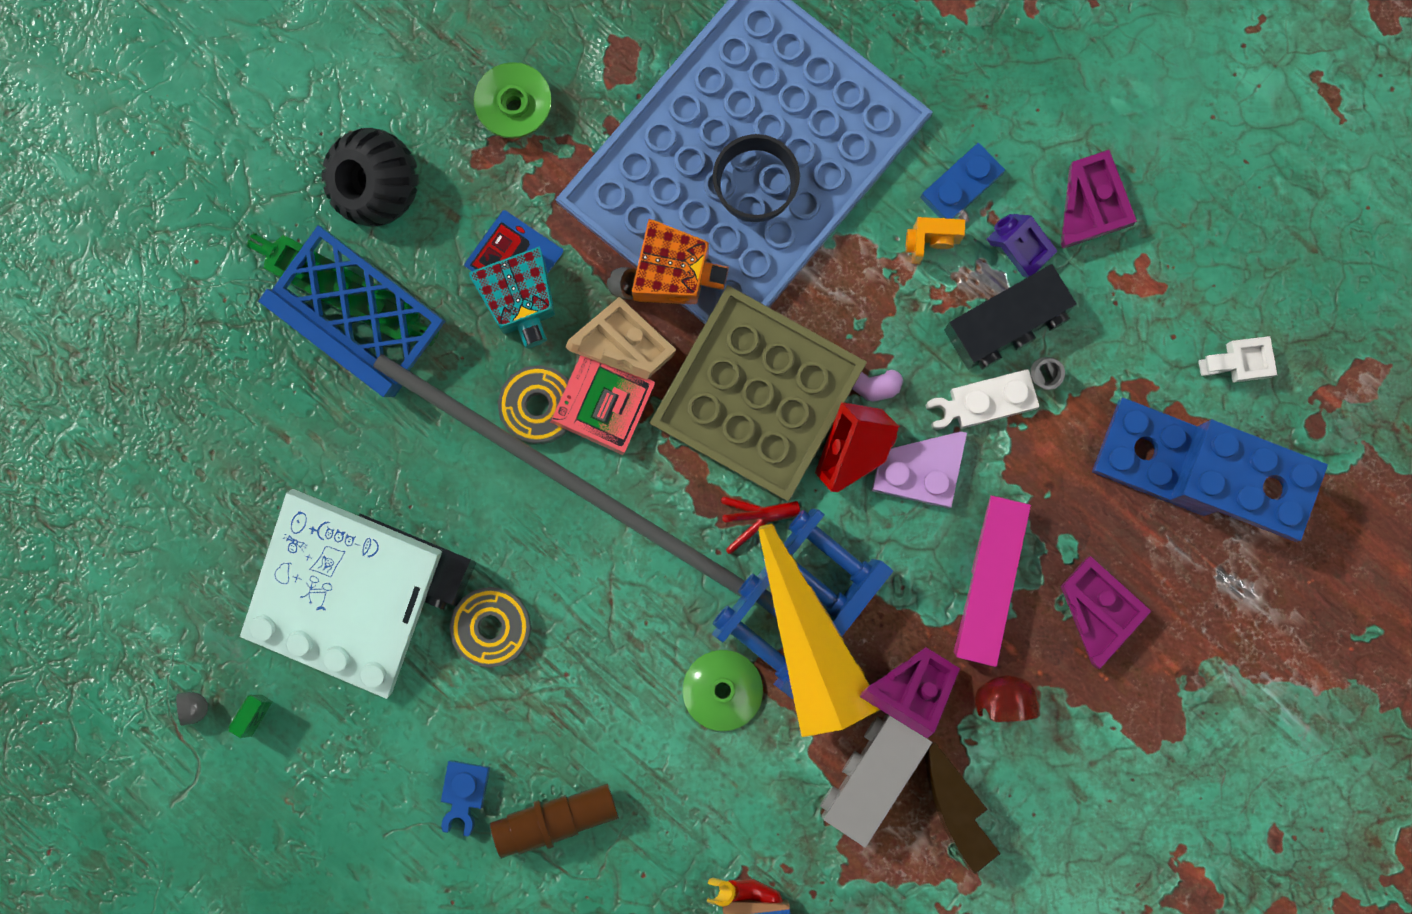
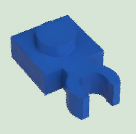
[441,760,490,836]

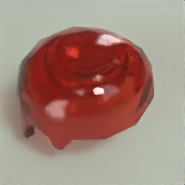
[975,675,1040,722]

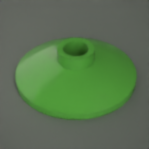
[474,62,552,139]
[683,650,763,731]

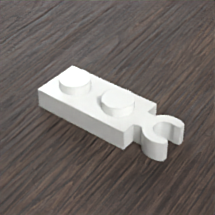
[925,369,1039,430]

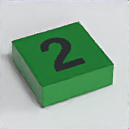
[228,695,273,738]

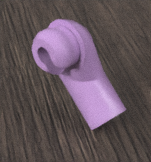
[852,370,903,402]

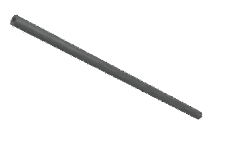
[373,354,745,597]

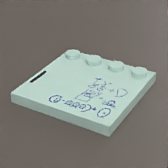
[240,489,442,699]

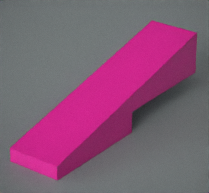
[953,495,1031,667]

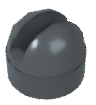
[607,267,636,299]
[1030,357,1065,390]
[176,692,208,726]

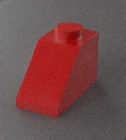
[815,402,900,492]

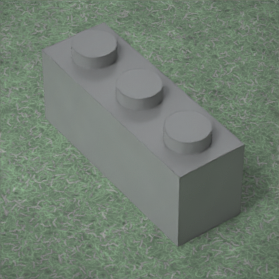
[820,714,932,848]

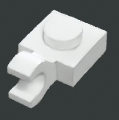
[1198,336,1277,383]

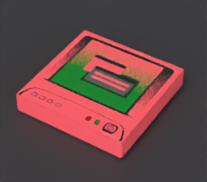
[550,355,655,455]

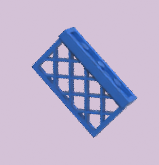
[258,225,446,397]

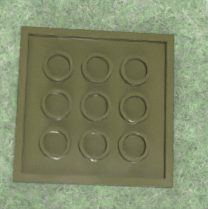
[649,285,867,502]

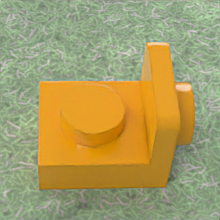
[905,217,965,264]

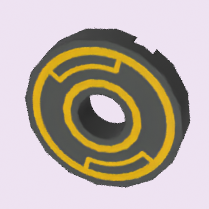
[498,365,568,444]
[450,587,532,668]

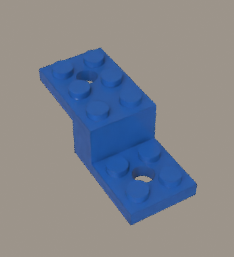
[1092,397,1328,542]

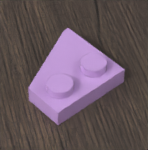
[872,431,967,509]

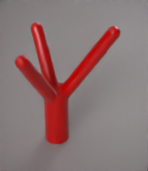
[721,497,800,554]

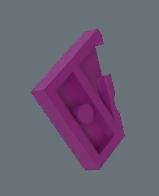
[1061,150,1137,249]
[1060,556,1151,669]
[860,647,960,738]

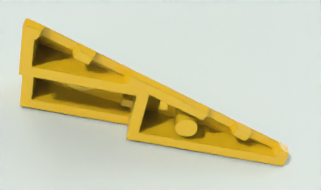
[758,524,880,737]

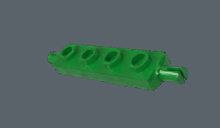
[247,233,439,346]

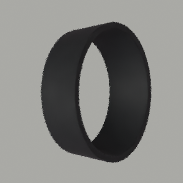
[713,134,800,222]

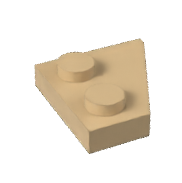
[566,297,676,380]

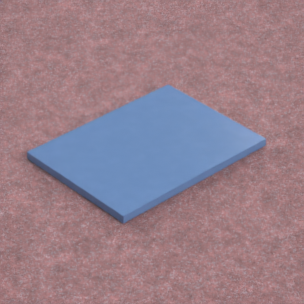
[555,0,933,324]

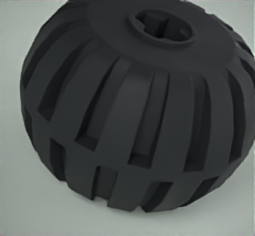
[322,128,419,227]

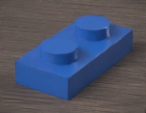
[920,142,1005,219]

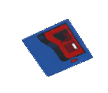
[464,210,563,273]

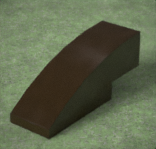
[925,741,1001,874]

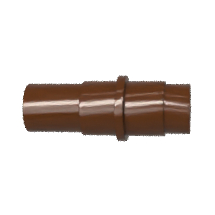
[490,783,619,859]

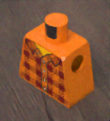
[632,219,729,304]

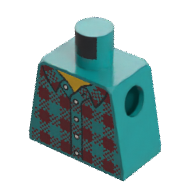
[469,247,555,348]

